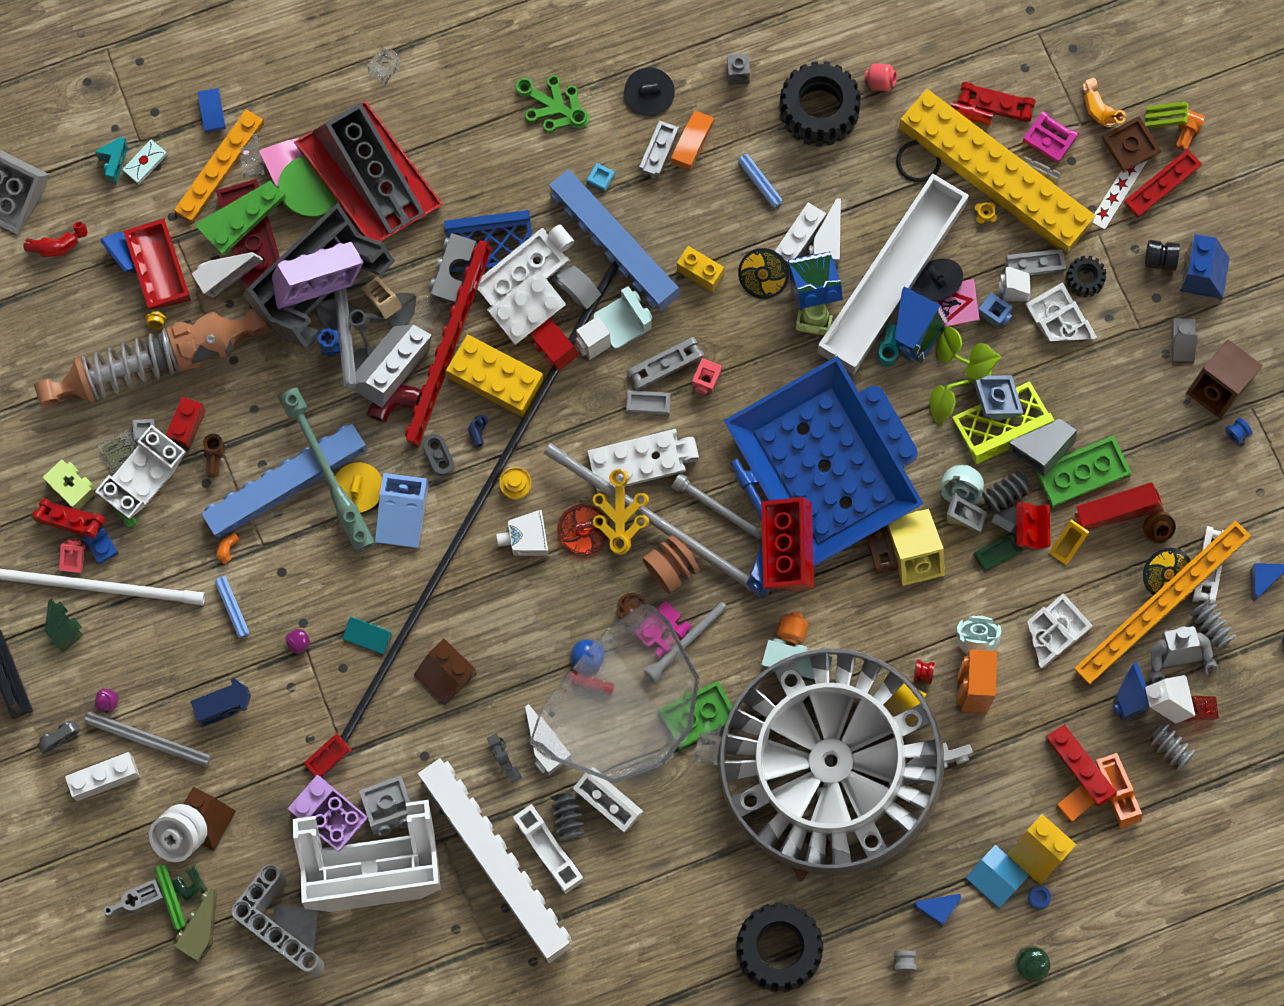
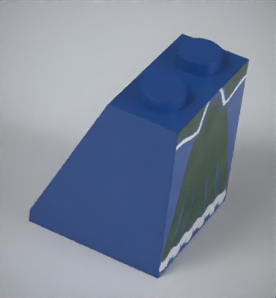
[1180,234,1230,299]
[788,251,843,309]
[895,286,948,363]

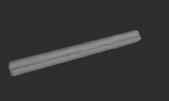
[334,288,357,389]
[84,712,210,767]

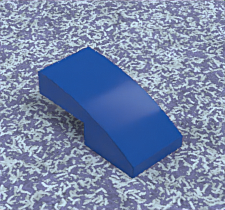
[198,88,226,133]

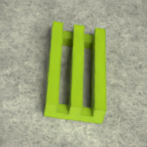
[1145,101,1189,129]

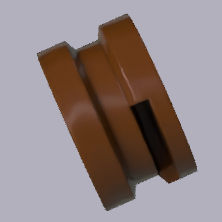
[617,593,648,626]

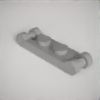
[626,337,705,391]

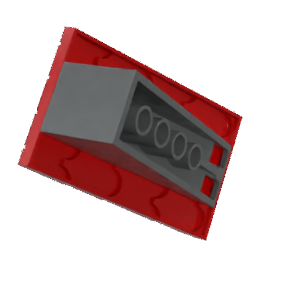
[294,101,443,242]

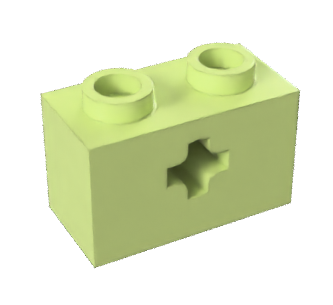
[43,459,95,510]

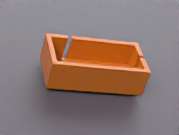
[956,650,997,714]

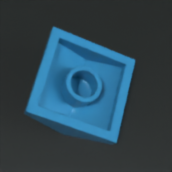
[965,845,1029,909]

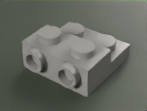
[359,776,410,836]

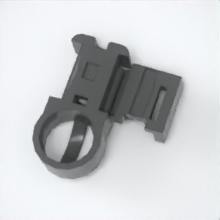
[487,733,522,783]

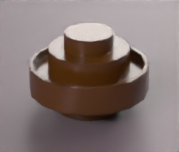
[1143,511,1176,543]

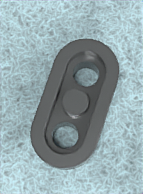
[423,434,454,476]
[37,721,81,754]

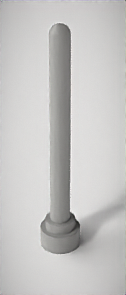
[671,473,762,539]
[644,602,727,682]

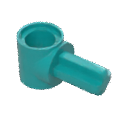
[877,324,899,368]

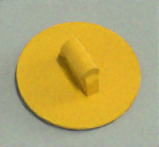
[335,462,382,513]

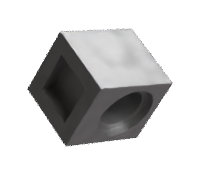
[727,53,750,85]

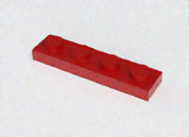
[1124,149,1202,218]
[1046,724,1117,807]

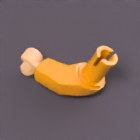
[1082,78,1126,127]

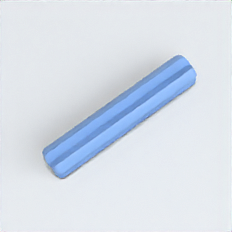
[738,154,782,208]
[215,576,249,638]

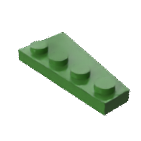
[194,180,286,255]

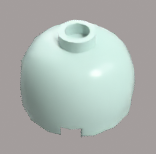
[939,465,984,505]
[957,616,1001,655]

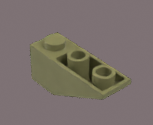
[174,888,217,963]

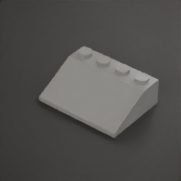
[0,150,50,234]

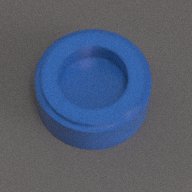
[1028,886,1051,910]

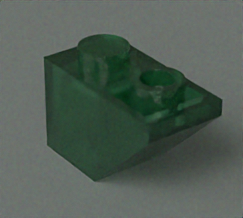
[45,598,83,652]

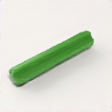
[154,864,186,930]

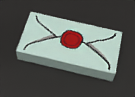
[122,140,168,185]

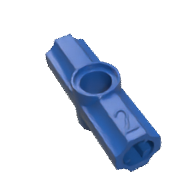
[318,328,340,356]

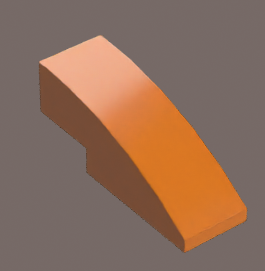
[671,111,714,171]
[1096,753,1142,828]

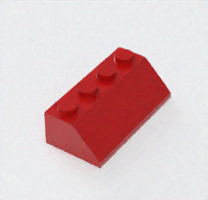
[761,497,814,591]

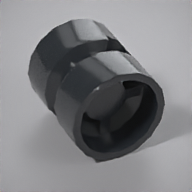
[1145,240,1180,271]

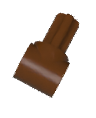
[203,433,226,478]

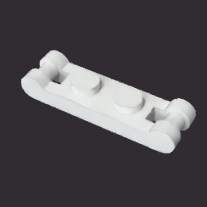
[1192,526,1224,605]

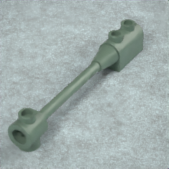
[278,388,376,554]

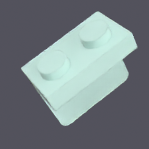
[594,286,653,349]

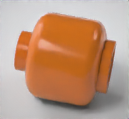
[777,612,808,646]

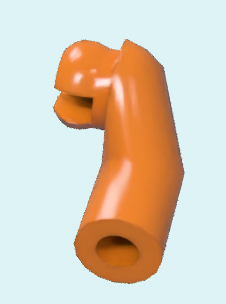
[216,532,240,564]

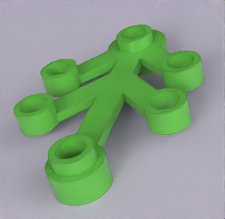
[516,75,589,134]

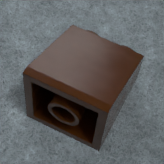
[1186,340,1263,419]

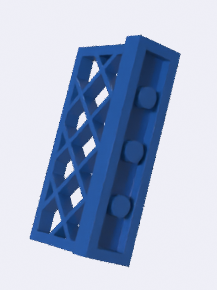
[444,210,536,273]

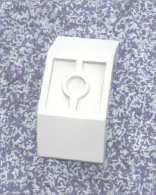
[95,425,186,519]

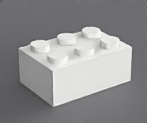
[487,270,566,345]

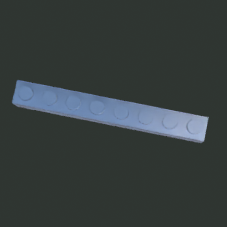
[549,169,680,311]
[201,424,368,540]

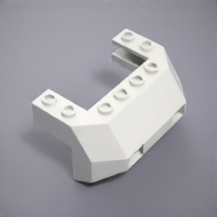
[293,800,441,912]

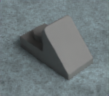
[1172,318,1198,363]
[947,495,987,532]

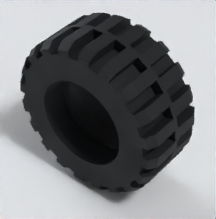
[779,61,861,147]
[736,902,824,993]

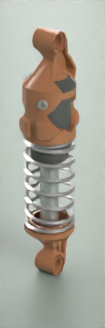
[34,309,270,407]

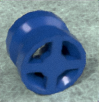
[1225,418,1253,445]

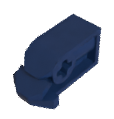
[190,678,251,728]

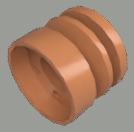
[642,535,700,594]

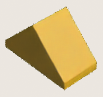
[1049,519,1089,565]

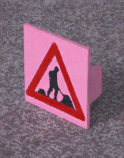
[935,279,980,327]

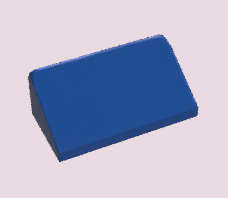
[100,232,137,273]

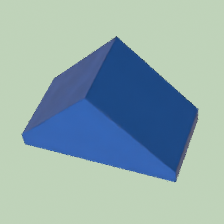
[1251,563,1284,602]
[914,894,961,927]

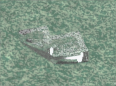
[240,133,265,178]

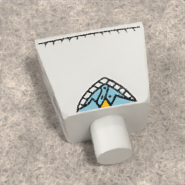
[496,510,549,556]

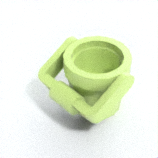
[796,304,833,335]

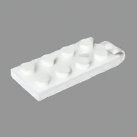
[478,225,575,306]
[588,429,699,493]

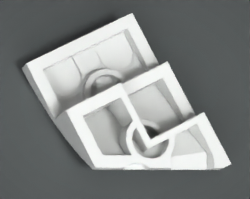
[1024,283,1097,341]
[1027,593,1094,668]

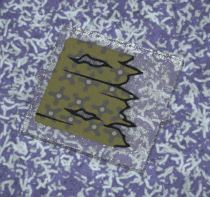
[97,428,139,475]

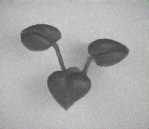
[316,293,416,372]

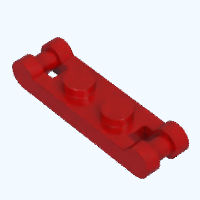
[957,82,1036,122]
[31,498,106,539]

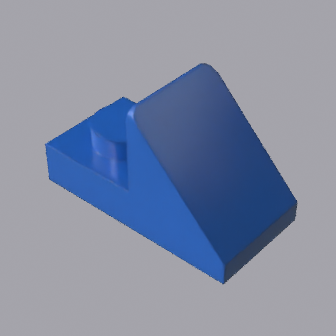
[82,523,119,565]

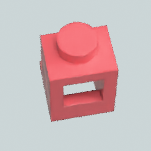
[692,358,722,395]

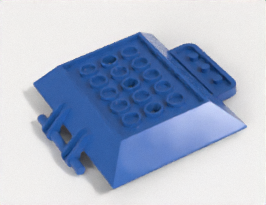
[723,356,924,566]

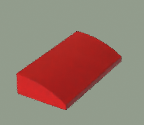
[123,218,191,309]

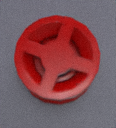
[913,660,935,684]

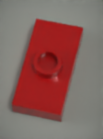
[304,733,352,778]

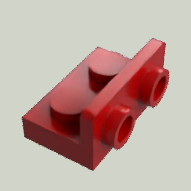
[1016,502,1051,551]

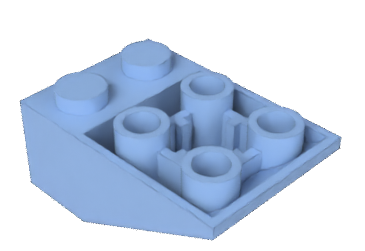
[375,473,429,548]

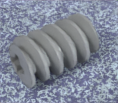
[1190,600,1237,649]
[1146,723,1195,773]

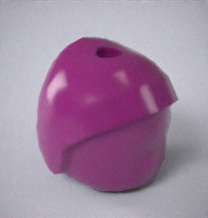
[285,629,310,654]
[94,689,119,713]

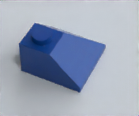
[1113,662,1150,721]

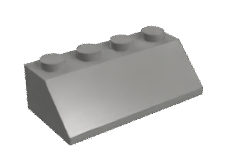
[351,324,432,407]

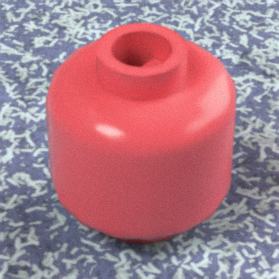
[864,63,897,92]

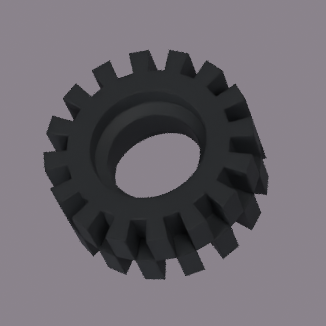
[1066,255,1106,298]

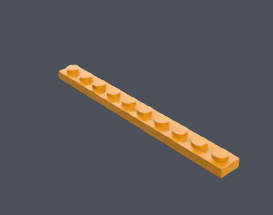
[1074,520,1251,686]

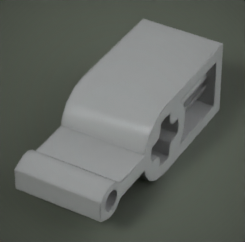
[103,879,164,918]

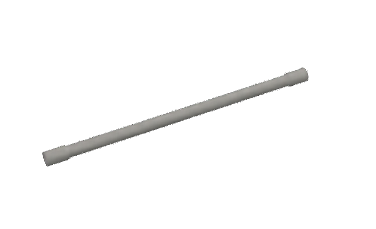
[543,443,762,599]

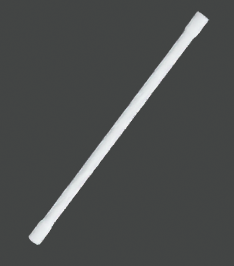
[0,569,205,606]

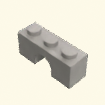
[429,233,477,304]

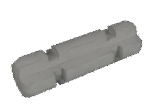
[1022,156,1061,184]

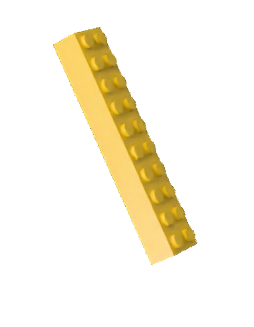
[899,89,1096,255]

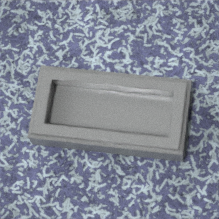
[626,390,671,416]

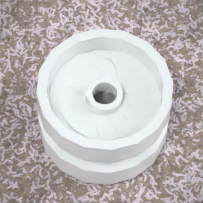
[149,804,207,862]

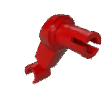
[23,221,88,257]

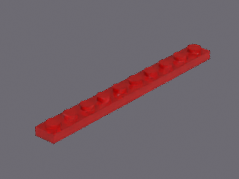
[405,240,492,447]

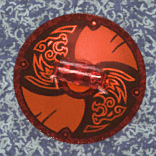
[557,504,609,555]

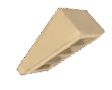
[360,276,402,319]

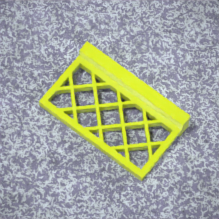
[952,382,1054,465]

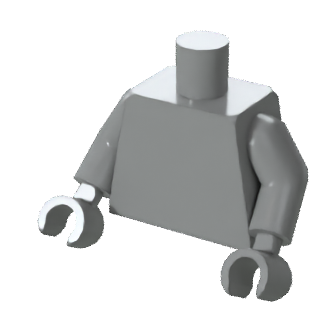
[1149,626,1219,684]

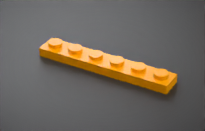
[174,109,264,223]

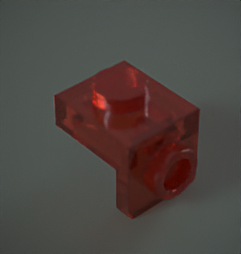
[1184,696,1219,722]

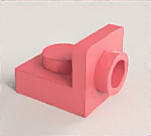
[59,538,87,573]

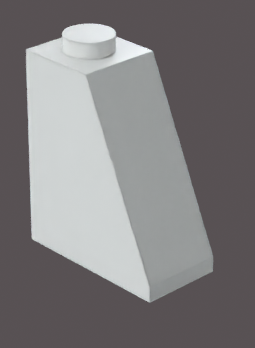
[1145,675,1195,724]

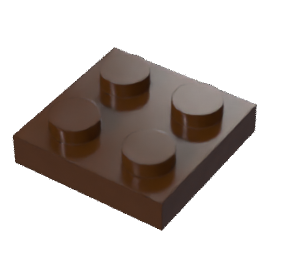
[1102,116,1161,173]

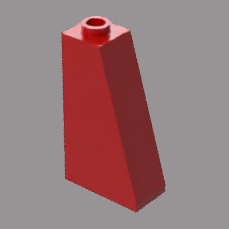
[1075,482,1164,530]

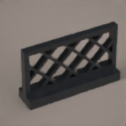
[0,630,34,719]

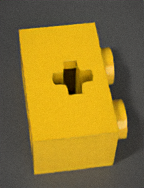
[676,246,725,293]

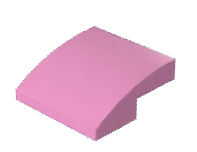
[259,138,303,188]

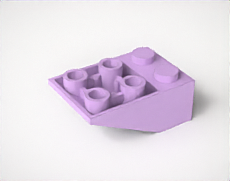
[288,775,368,852]

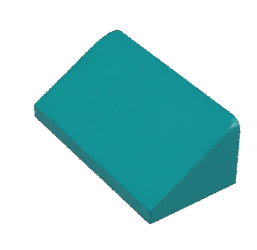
[343,616,392,655]

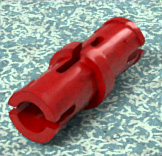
[951,101,994,126]

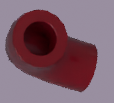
[366,385,421,423]

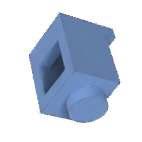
[978,292,1012,329]

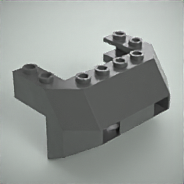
[243,203,395,348]

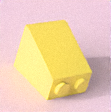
[887,509,945,586]

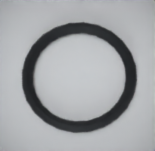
[896,140,941,182]

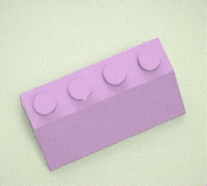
[272,242,364,309]

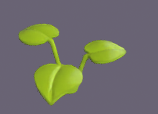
[929,326,1001,425]

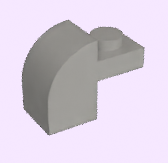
[551,265,601,309]

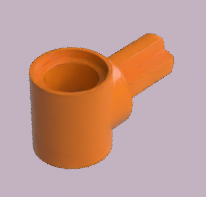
[1176,110,1206,150]

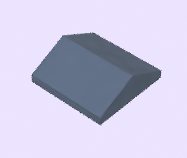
[973,375,1023,421]

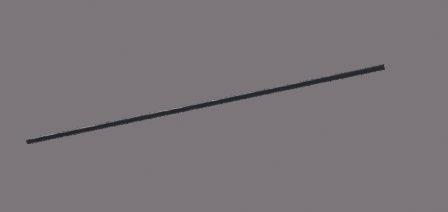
[341,261,619,743]

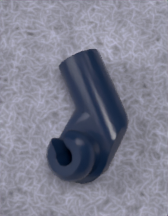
[468,414,488,447]

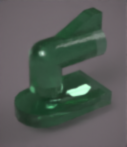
[172,865,208,900]

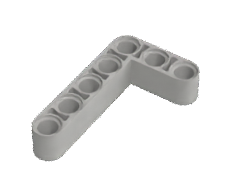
[232,864,325,977]

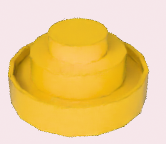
[499,467,532,500]

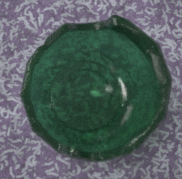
[1014,946,1050,981]

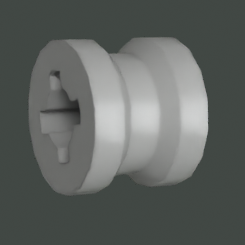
[894,950,917,971]

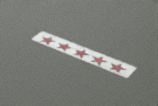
[1093,160,1148,229]

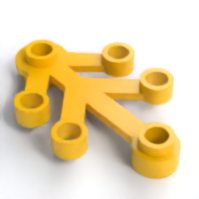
[593,469,649,555]

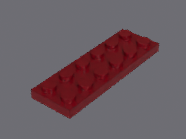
[216,179,280,309]

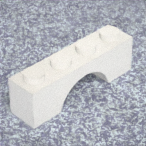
[513,804,584,894]

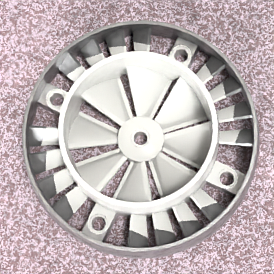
[719,649,944,875]

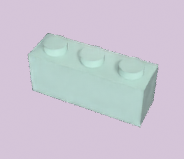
[761,638,833,683]

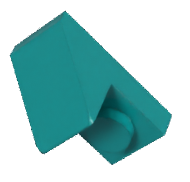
[95,137,129,184]

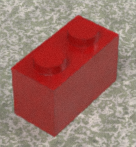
[530,318,579,371]
[165,397,206,450]

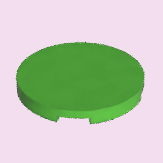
[278,157,338,219]

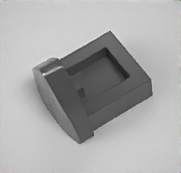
[991,507,1017,534]

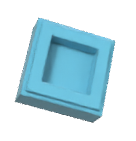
[586,163,615,192]

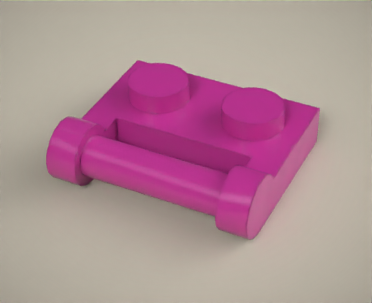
[1023,111,1079,163]

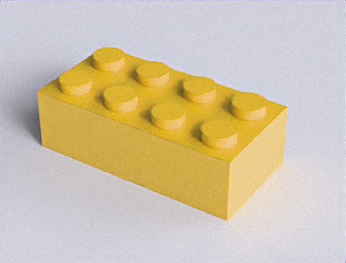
[446,334,544,418]

